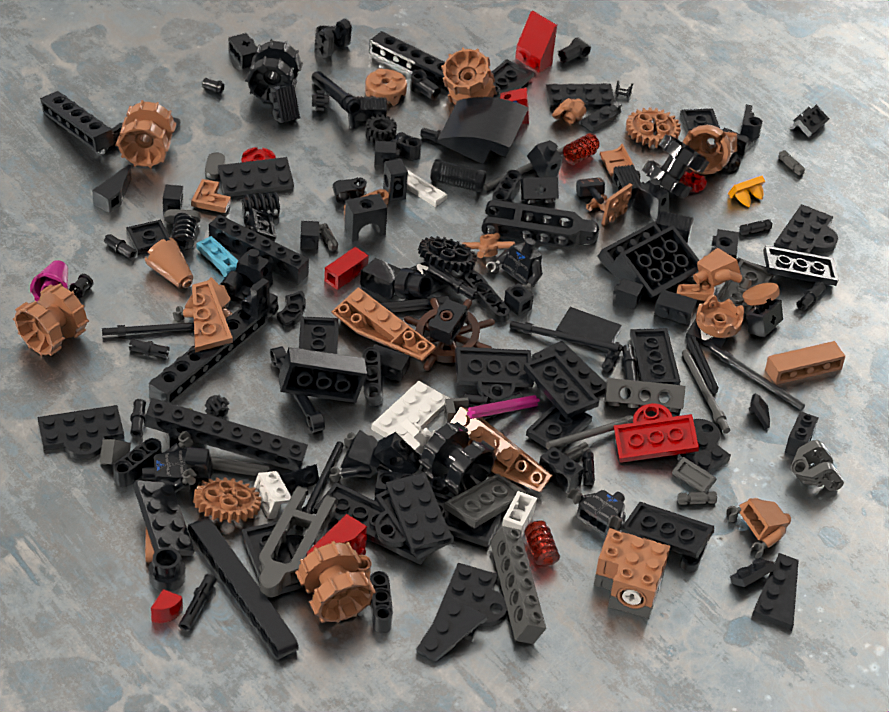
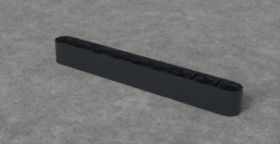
[188,517,299,659]

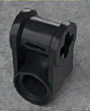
[389,132,421,160]
[332,177,367,203]

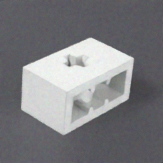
[502,491,537,537]

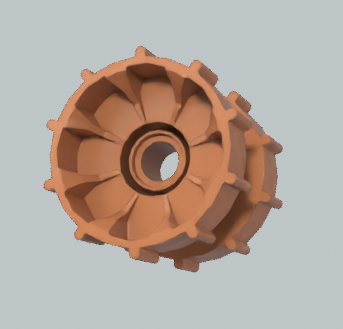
[441,47,497,105]
[116,100,177,168]
[13,283,89,357]
[295,541,376,623]

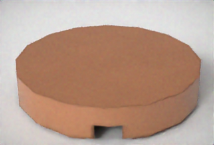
[742,283,780,306]

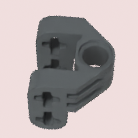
[791,440,844,491]

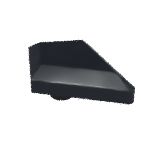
[748,393,770,429]

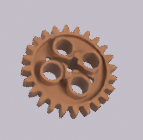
[626,107,681,148]
[193,477,261,523]

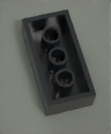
[279,347,367,403]

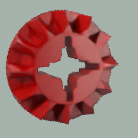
[682,171,707,192]

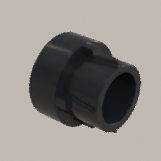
[394,268,433,300]
[149,547,186,592]

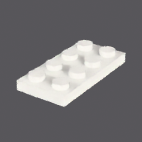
[371,381,450,437]

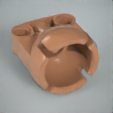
[683,125,737,175]

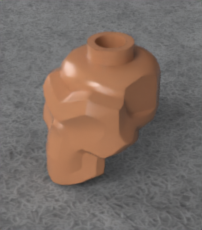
[551,98,587,124]

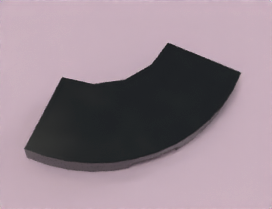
[277,291,306,330]

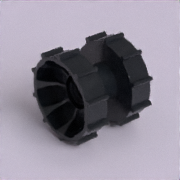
[245,39,303,103]
[642,134,710,199]
[418,421,497,496]

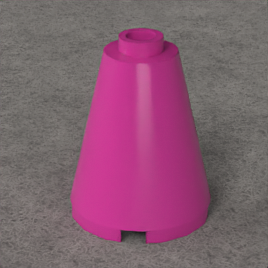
[30,260,68,303]

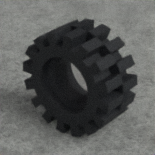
[366,115,397,143]

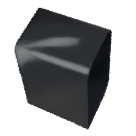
[360,258,401,299]

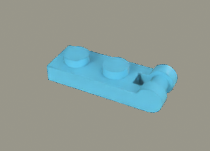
[196,236,238,277]

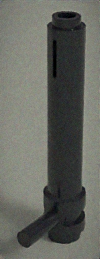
[311,71,361,129]

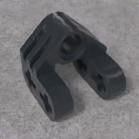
[314,18,352,58]

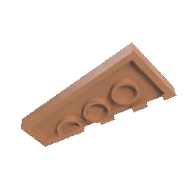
[192,280,233,352]

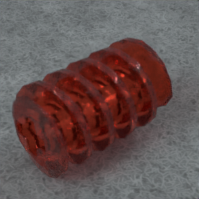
[563,133,600,165]
[524,520,560,567]

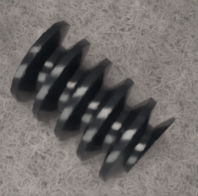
[242,192,280,217]
[171,213,197,251]

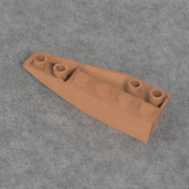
[331,287,436,361]
[450,407,552,492]

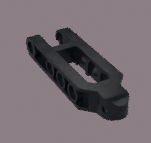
[481,200,599,248]

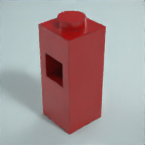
[324,247,369,290]

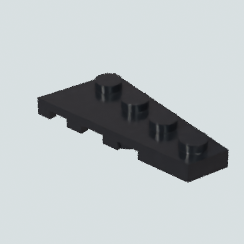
[752,553,799,631]

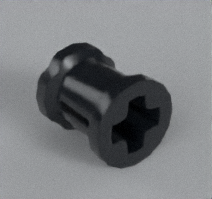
[69,273,94,298]

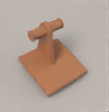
[586,183,633,226]

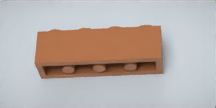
[765,341,845,385]

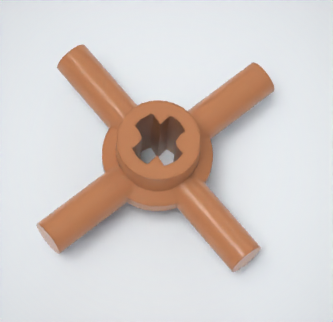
[462,233,516,258]

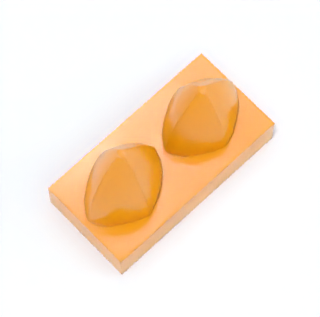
[728,176,765,207]

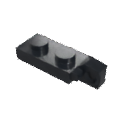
[581,102,622,132]

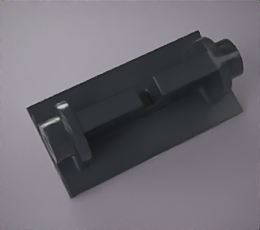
[279,464,319,493]

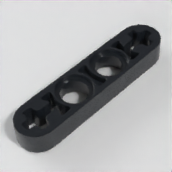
[464,271,510,323]

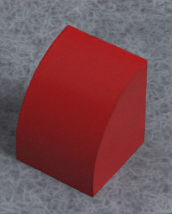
[151,589,183,623]

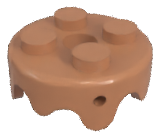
[365,69,407,106]
[696,295,744,338]

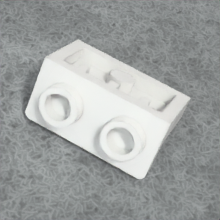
[254,471,291,519]

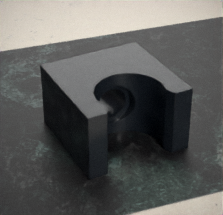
[344,193,388,242]

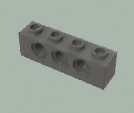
[604,378,686,412]

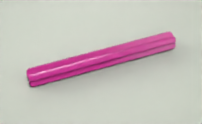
[467,395,540,419]

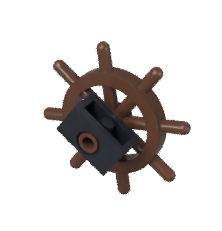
[404,298,495,371]

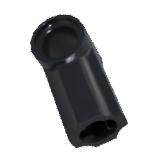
[558,37,591,63]
[410,70,441,100]

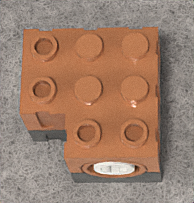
[594,528,670,619]

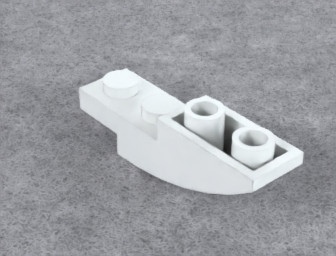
[401,419,435,455]

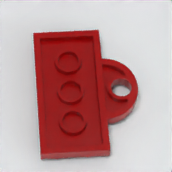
[614,403,699,463]

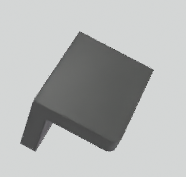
[444,398,469,423]
[100,439,131,465]

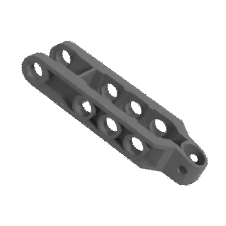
[259,486,338,597]

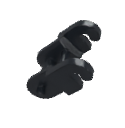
[615,81,633,99]

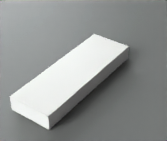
[407,170,447,207]

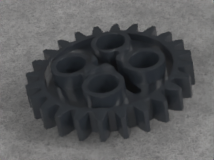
[418,236,477,273]

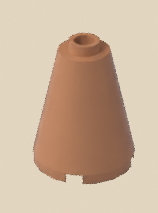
[145,238,194,289]

